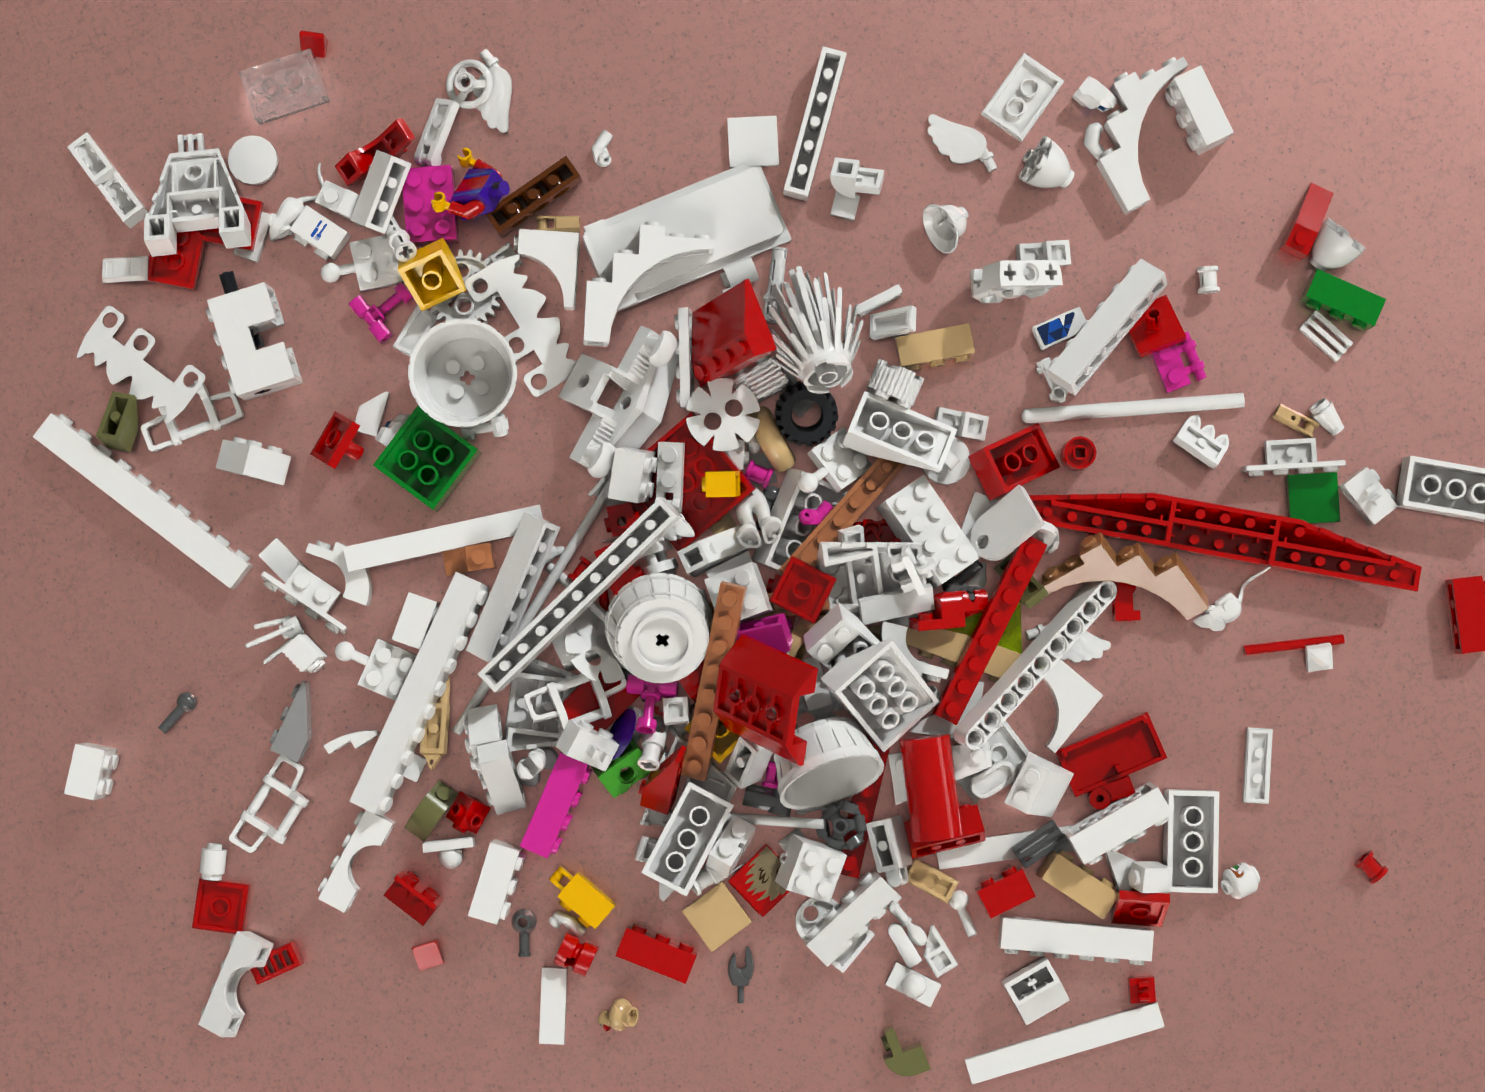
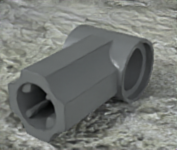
[742,784,791,817]

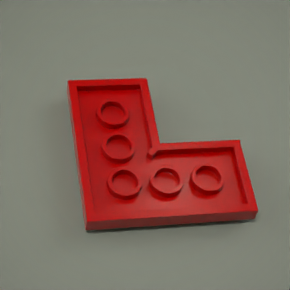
[147,197,264,290]

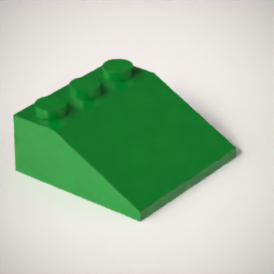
[373,405,482,512]

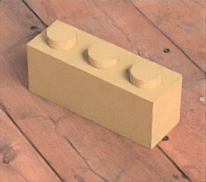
[894,323,975,371]
[1036,850,1118,919]

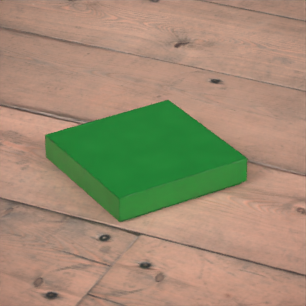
[1286,472,1340,524]

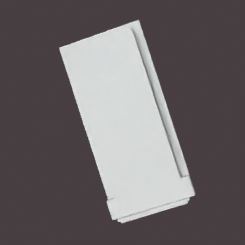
[582,163,792,312]

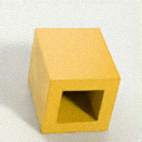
[702,471,740,497]

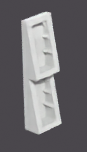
[67,132,149,229]

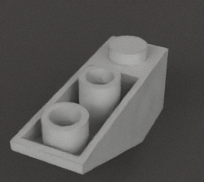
[270,681,312,762]

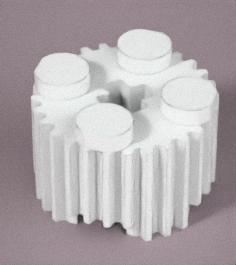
[867,359,924,409]

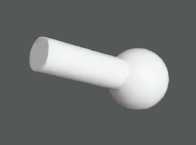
[949,890,977,937]

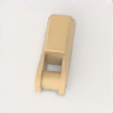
[535,215,580,233]
[1272,403,1320,438]

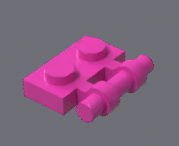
[1151,331,1207,394]

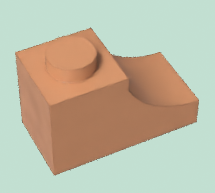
[442,542,496,576]

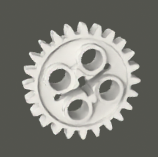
[430,249,502,324]

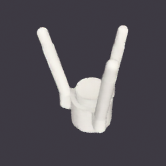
[245,615,304,664]

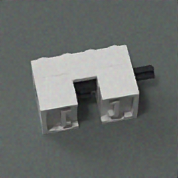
[206,271,303,401]

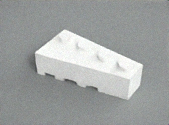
[888,740,992,805]

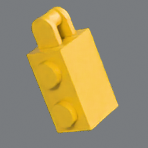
[549,865,616,929]

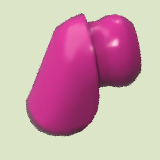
[799,500,833,525]

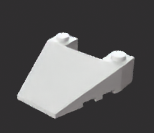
[144,148,251,257]

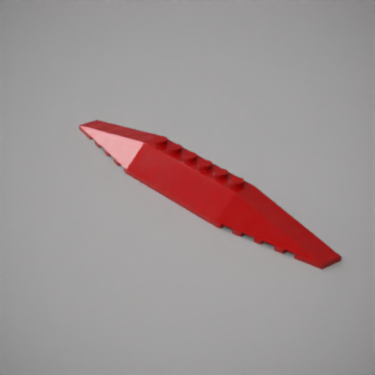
[1029,493,1422,592]

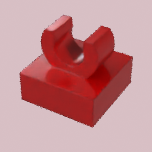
[1128,976,1156,1004]

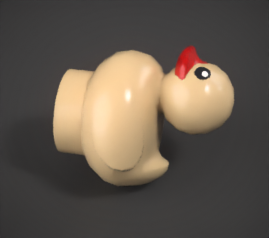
[598,998,639,1032]

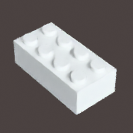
[1396,456,1485,522]
[876,475,980,589]
[1062,781,1173,865]
[641,782,734,896]
[1163,789,1219,893]

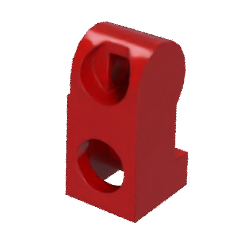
[1112,582,1141,622]
[1087,775,1136,810]

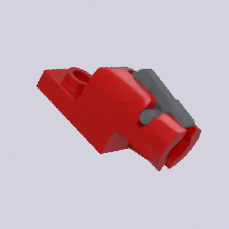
[909,584,988,631]

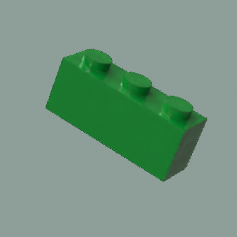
[1300,269,1386,331]

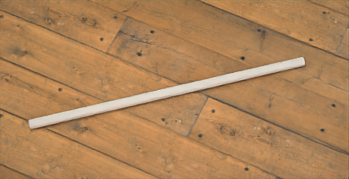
[452,476,611,735]

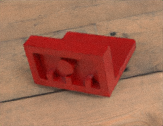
[383,871,442,926]

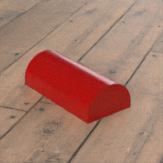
[899,733,963,842]

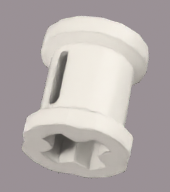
[1197,266,1220,294]

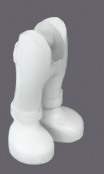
[734,485,783,548]
[516,747,558,787]

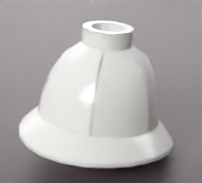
[923,204,968,254]

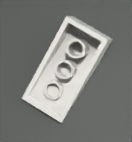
[842,391,957,472]

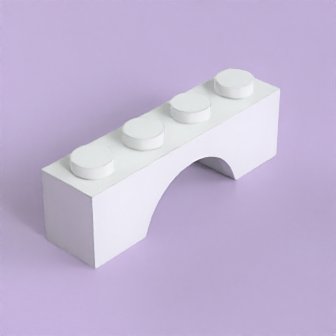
[318,810,396,913]
[198,931,274,1038]

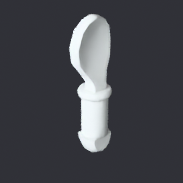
[888,902,927,946]

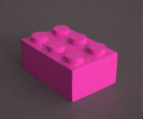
[403,165,460,247]

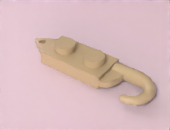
[420,677,451,770]

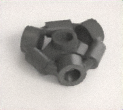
[816,800,867,851]

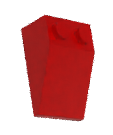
[968,423,1060,501]

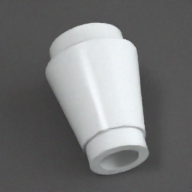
[1309,398,1344,436]

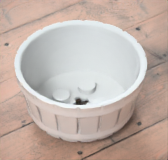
[408,318,517,427]
[605,573,713,683]
[774,717,884,810]

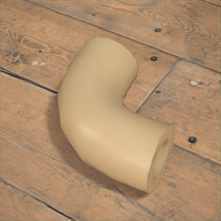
[748,406,796,472]

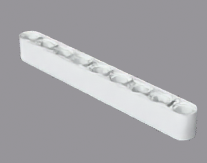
[954,581,1117,750]

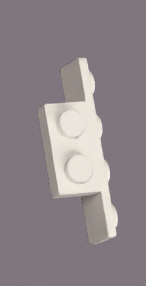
[1241,438,1346,477]
[261,565,347,635]

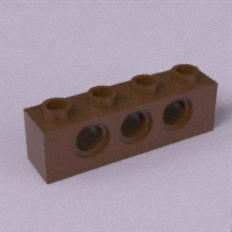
[485,156,582,238]

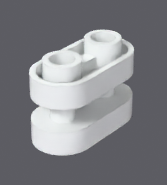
[638,539,679,575]

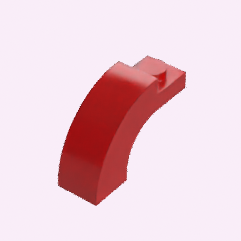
[335,118,416,186]

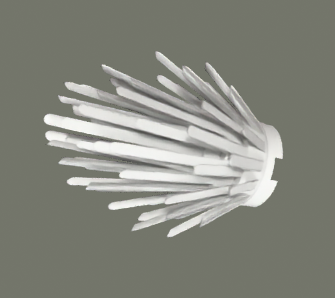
[768,266,863,394]

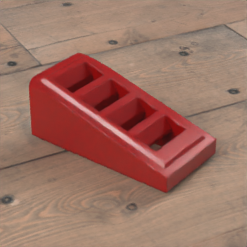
[250,941,304,985]

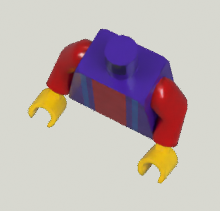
[431,148,510,220]

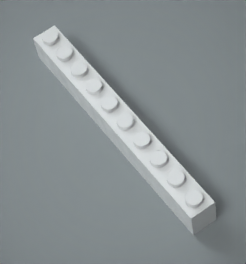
[33,413,253,589]
[478,498,682,693]
[349,572,489,816]

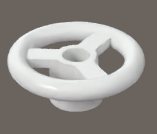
[446,59,493,109]

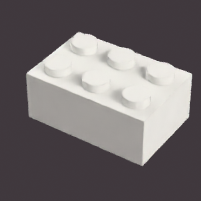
[1165,65,1234,155]
[468,839,526,925]

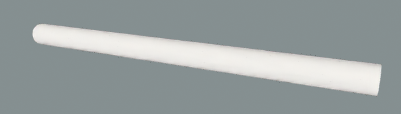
[1021,393,1245,424]

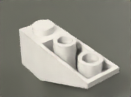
[677,525,752,577]

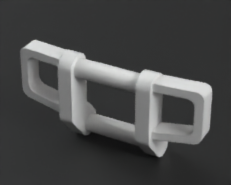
[141,380,244,452]
[524,660,627,731]
[229,755,309,853]

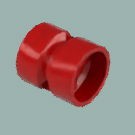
[1060,436,1097,471]
[553,933,599,977]

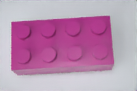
[520,752,593,859]

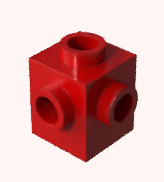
[604,502,640,537]
[446,791,491,834]

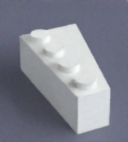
[804,870,902,967]

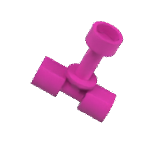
[349,282,413,344]
[626,674,679,734]

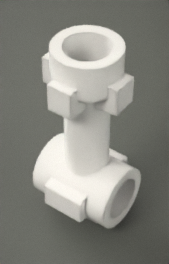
[1036,357,1068,404]
[461,413,510,441]

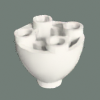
[1019,136,1075,188]
[1309,217,1366,272]

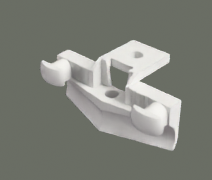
[558,326,679,478]

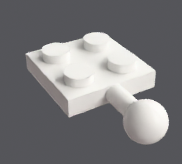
[321,235,405,292]
[798,427,872,493]
[335,638,417,701]

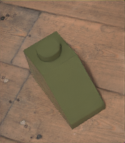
[96,391,138,452]

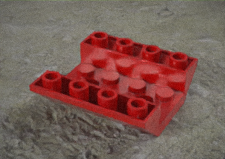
[713,634,818,766]

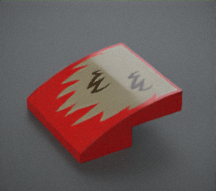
[728,844,790,917]

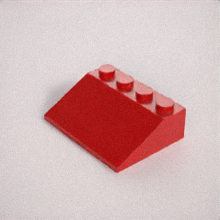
[691,279,777,387]

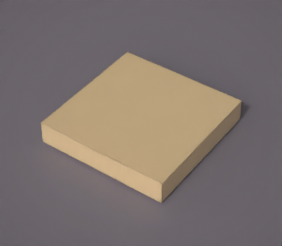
[682,881,752,952]

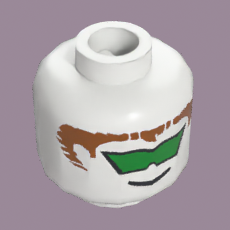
[1221,862,1260,899]

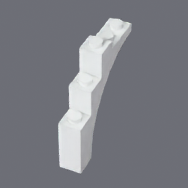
[1096,56,1188,215]
[583,221,715,347]

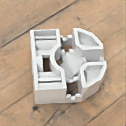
[969,260,1063,303]

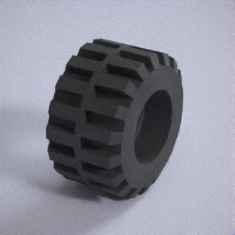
[775,381,838,447]

